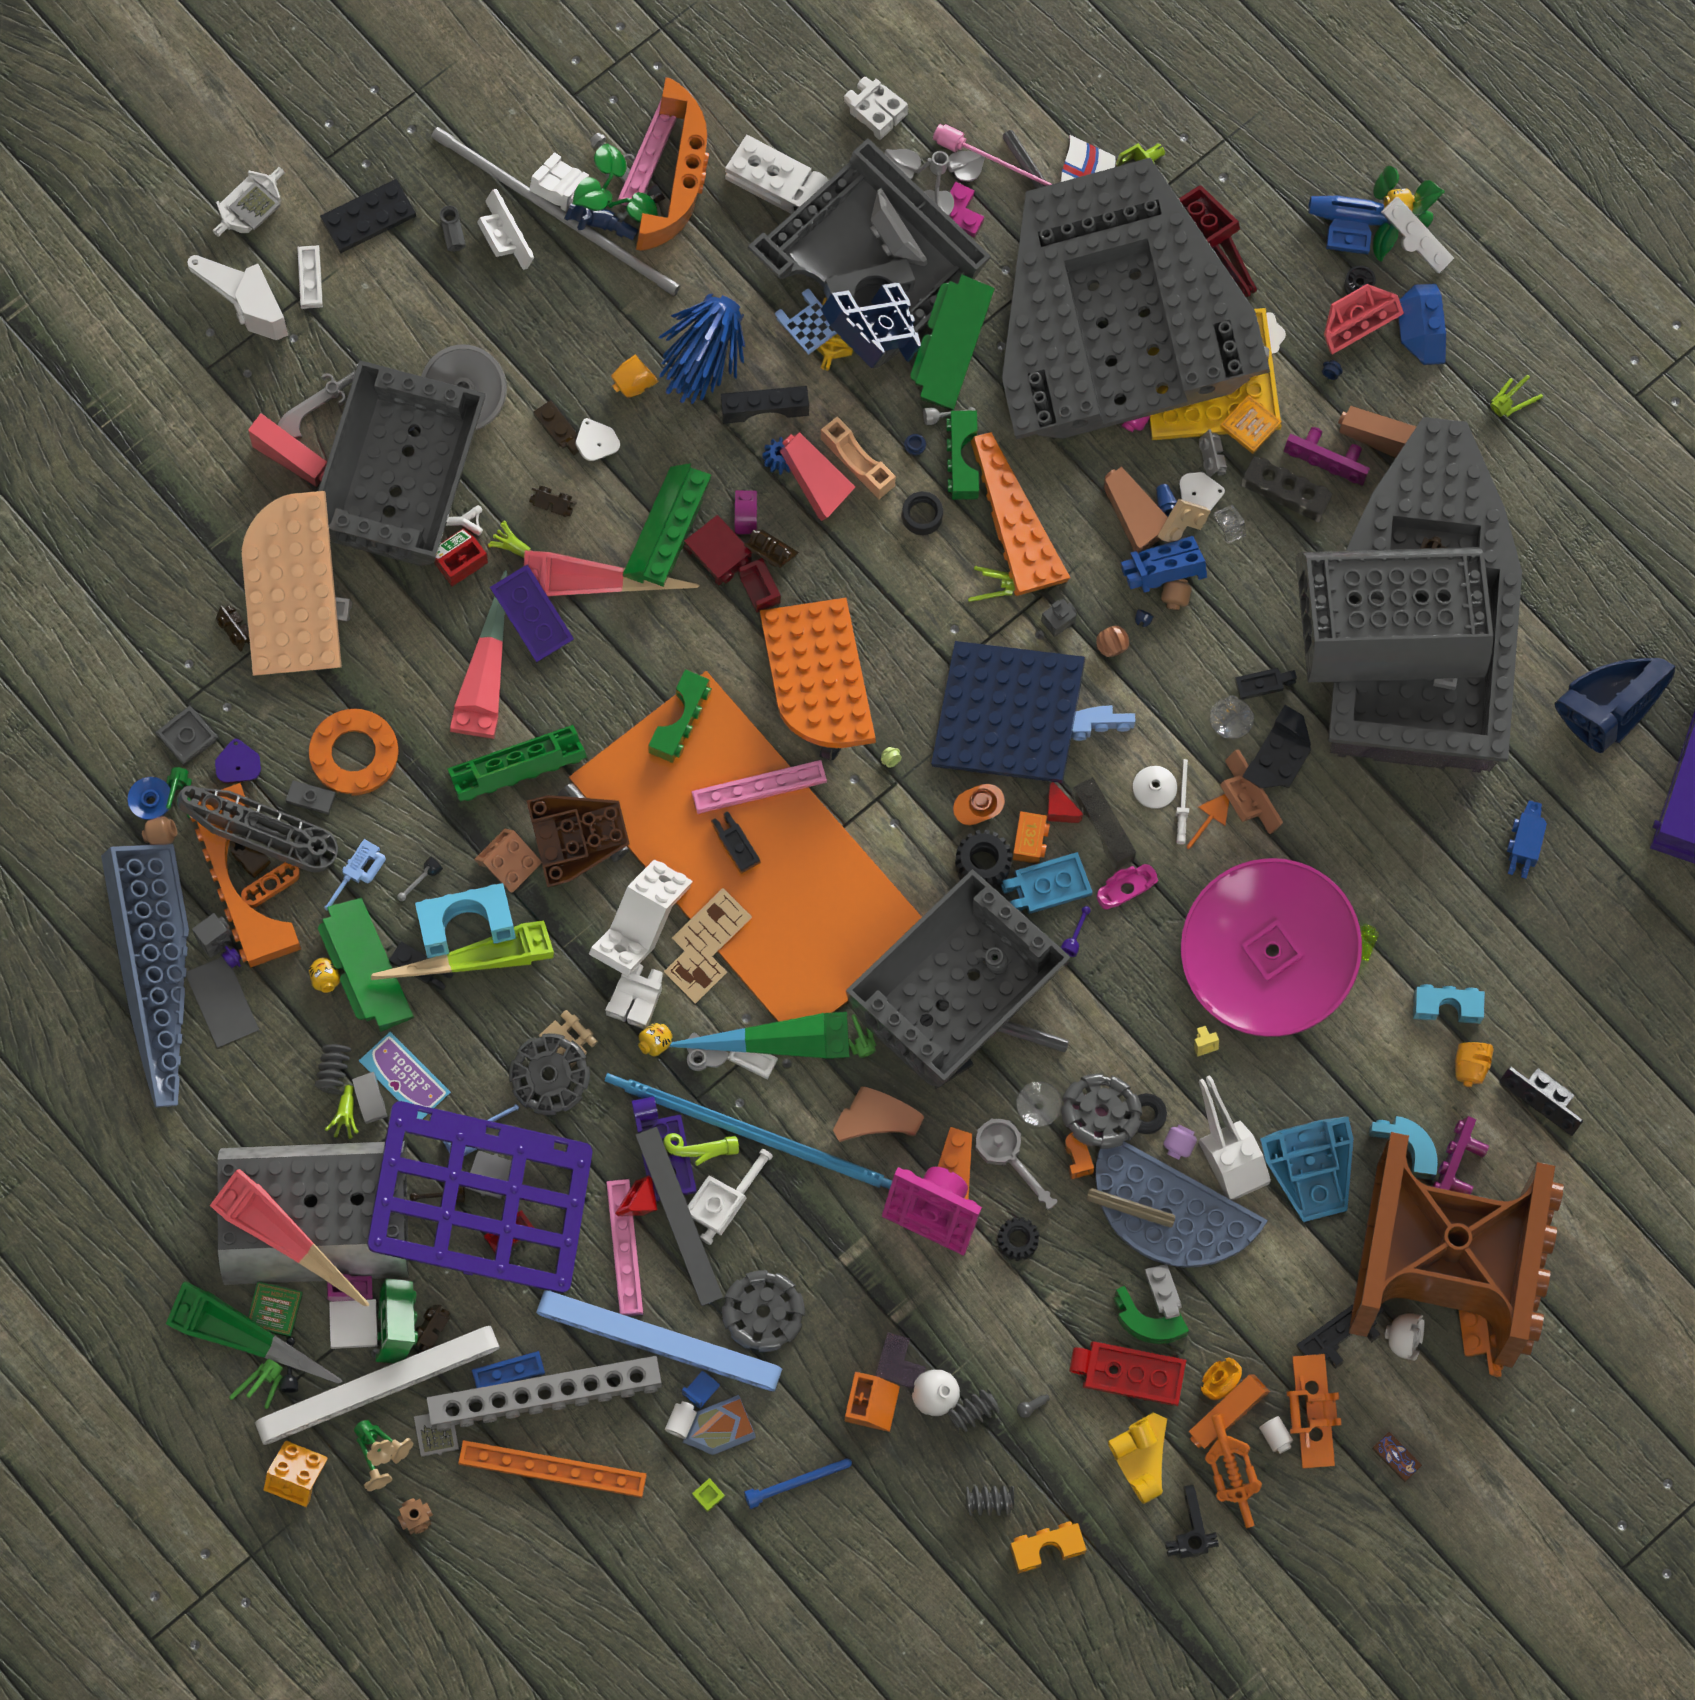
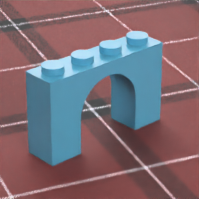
[415,883,516,959]

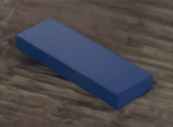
[472,1351,545,1388]

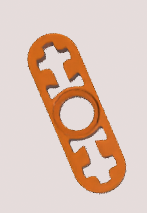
[241,862,300,908]

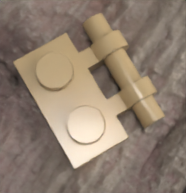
[539,1010,598,1068]

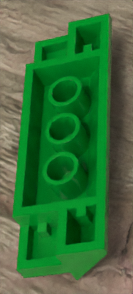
[623,463,711,587]
[447,725,587,802]

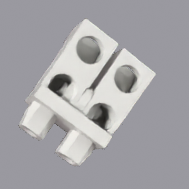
[844,77,908,140]
[530,153,589,211]
[605,964,663,1029]

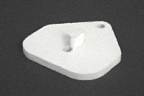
[575,418,620,461]
[1179,472,1225,511]

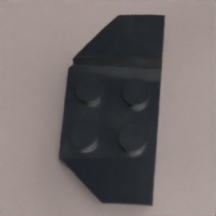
[1242,705,1311,788]

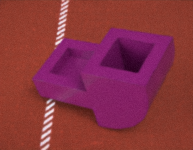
[735,490,757,534]
[327,1274,373,1302]

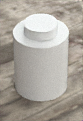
[665,1401,697,1439]
[1259,1416,1293,1454]

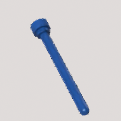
[744,1458,852,1509]

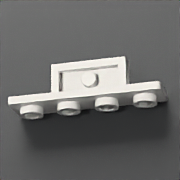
[477,189,534,270]

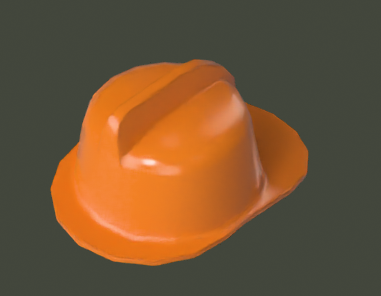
[953,784,1005,825]

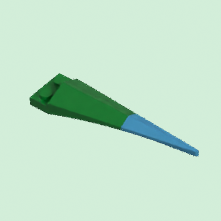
[669,1012,850,1059]

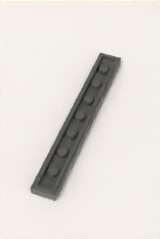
[635,1127,723,1306]

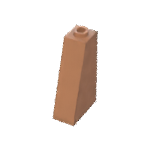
[1338,406,1416,458]
[1104,466,1168,554]

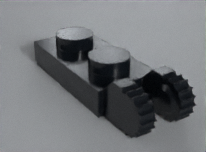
[711,811,761,874]
[389,942,454,990]

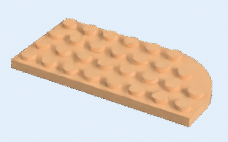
[242,491,342,676]

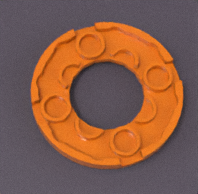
[309,709,399,796]

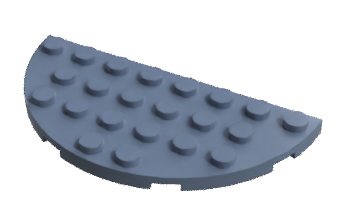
[1095,1141,1268,1267]

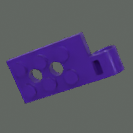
[632,1096,697,1201]

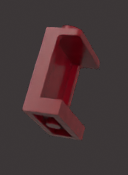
[684,515,752,586]

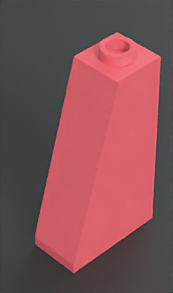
[248,413,327,487]
[780,432,855,521]

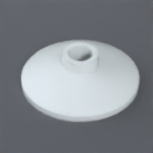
[1133,766,1177,809]

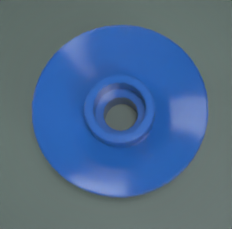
[128,777,172,820]

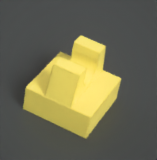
[1194,1026,1219,1057]

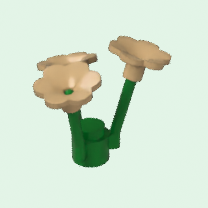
[354,1420,413,1491]

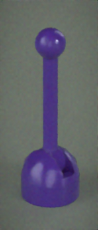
[1060,906,1091,957]

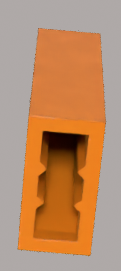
[1189,1374,1270,1449]

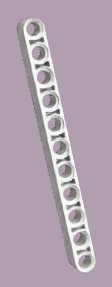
[255,1326,500,1445]

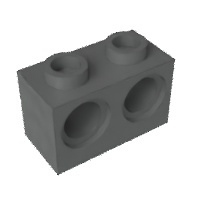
[192,913,232,959]

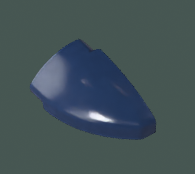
[1554,658,1675,753]

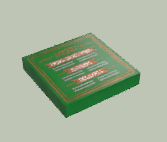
[248,1282,303,1337]

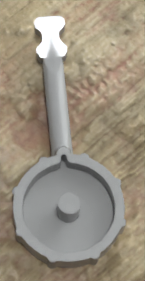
[975,1118,1057,1210]

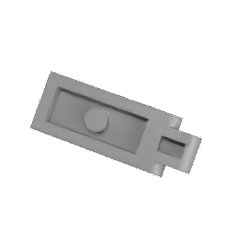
[1145,1264,1182,1319]

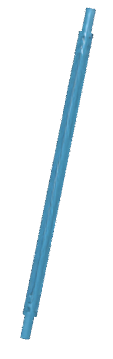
[605,1073,892,1189]

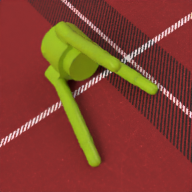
[1490,375,1543,417]
[968,566,1015,602]

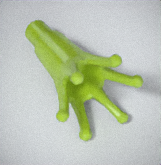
[488,520,531,558]
[325,1085,359,1139]

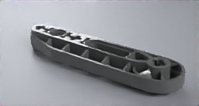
[177,786,338,873]

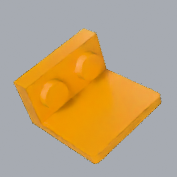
[264,1441,328,1507]

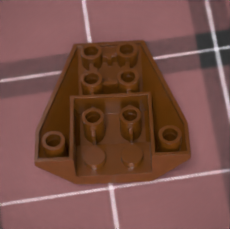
[526,795,630,887]

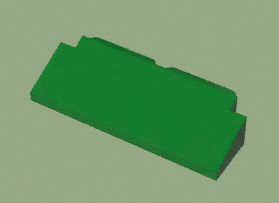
[910,274,995,411]
[318,898,414,1032]

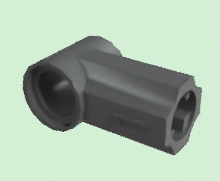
[440,205,466,252]

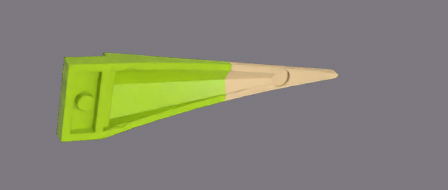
[371,920,554,980]

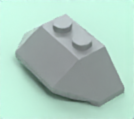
[870,188,927,266]

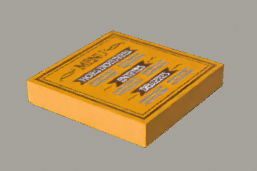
[1220,395,1282,454]

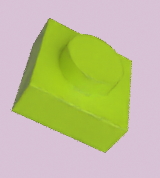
[692,1478,725,1512]

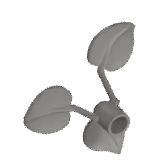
[885,149,985,216]

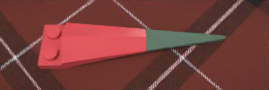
[450,570,507,739]

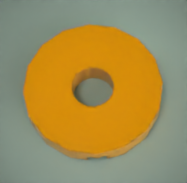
[1201,1358,1242,1400]

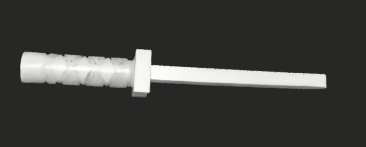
[1176,759,1189,844]

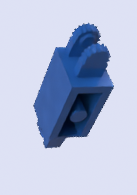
[1507,801,1547,879]

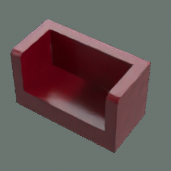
[738,558,781,613]

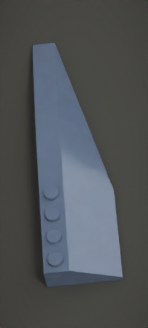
[101,844,189,1108]

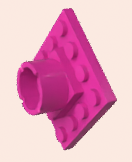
[882,1167,982,1256]

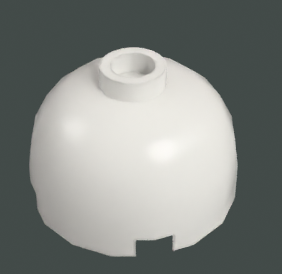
[1385,1313,1425,1361]
[912,1370,960,1416]

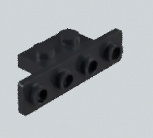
[1499,1067,1583,1136]

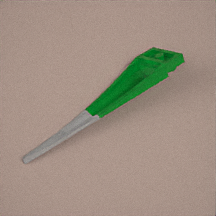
[166,1281,343,1383]

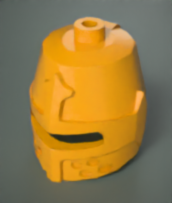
[611,354,659,398]
[1455,1042,1494,1087]

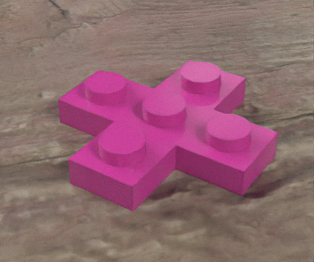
[949,182,984,238]

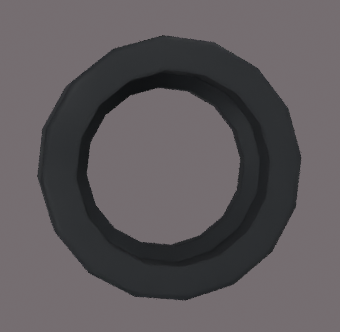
[902,491,943,535]

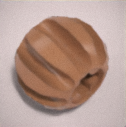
[1096,626,1130,657]

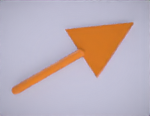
[1187,794,1229,849]

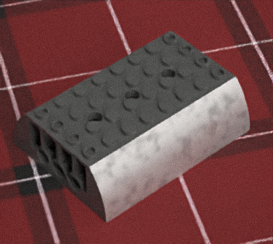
[218,1141,409,1285]

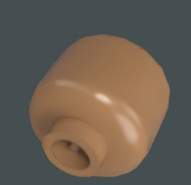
[1161,579,1192,611]
[142,816,177,845]

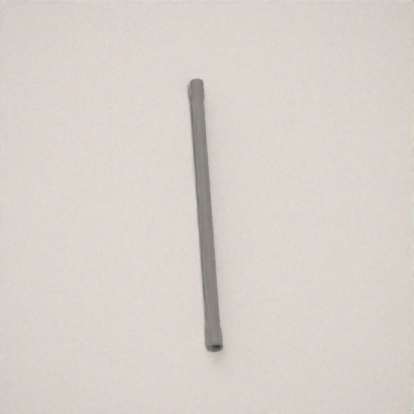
[431,127,680,296]

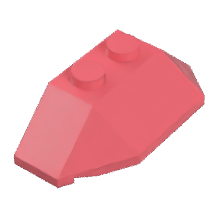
[1324,284,1404,355]

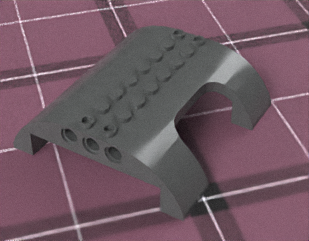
[748,138,991,369]

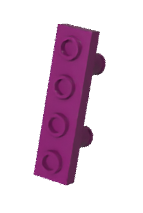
[1283,427,1370,486]
[1432,1116,1489,1195]

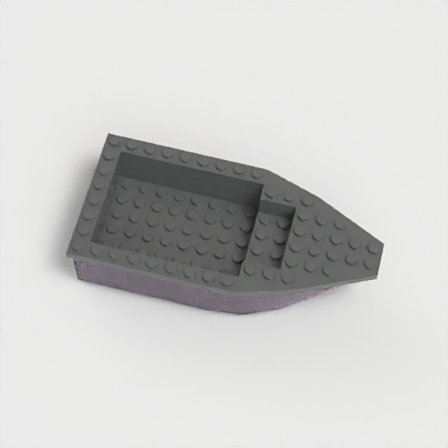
[1328,417,1522,773]

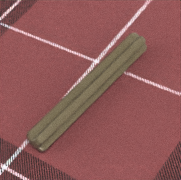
[1087,1188,1175,1228]

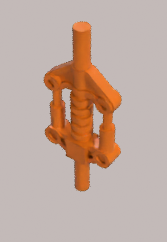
[1205,1414,1262,1528]

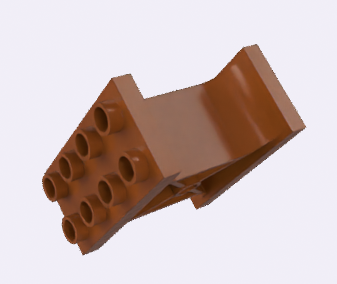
[1349,1132,1564,1368]

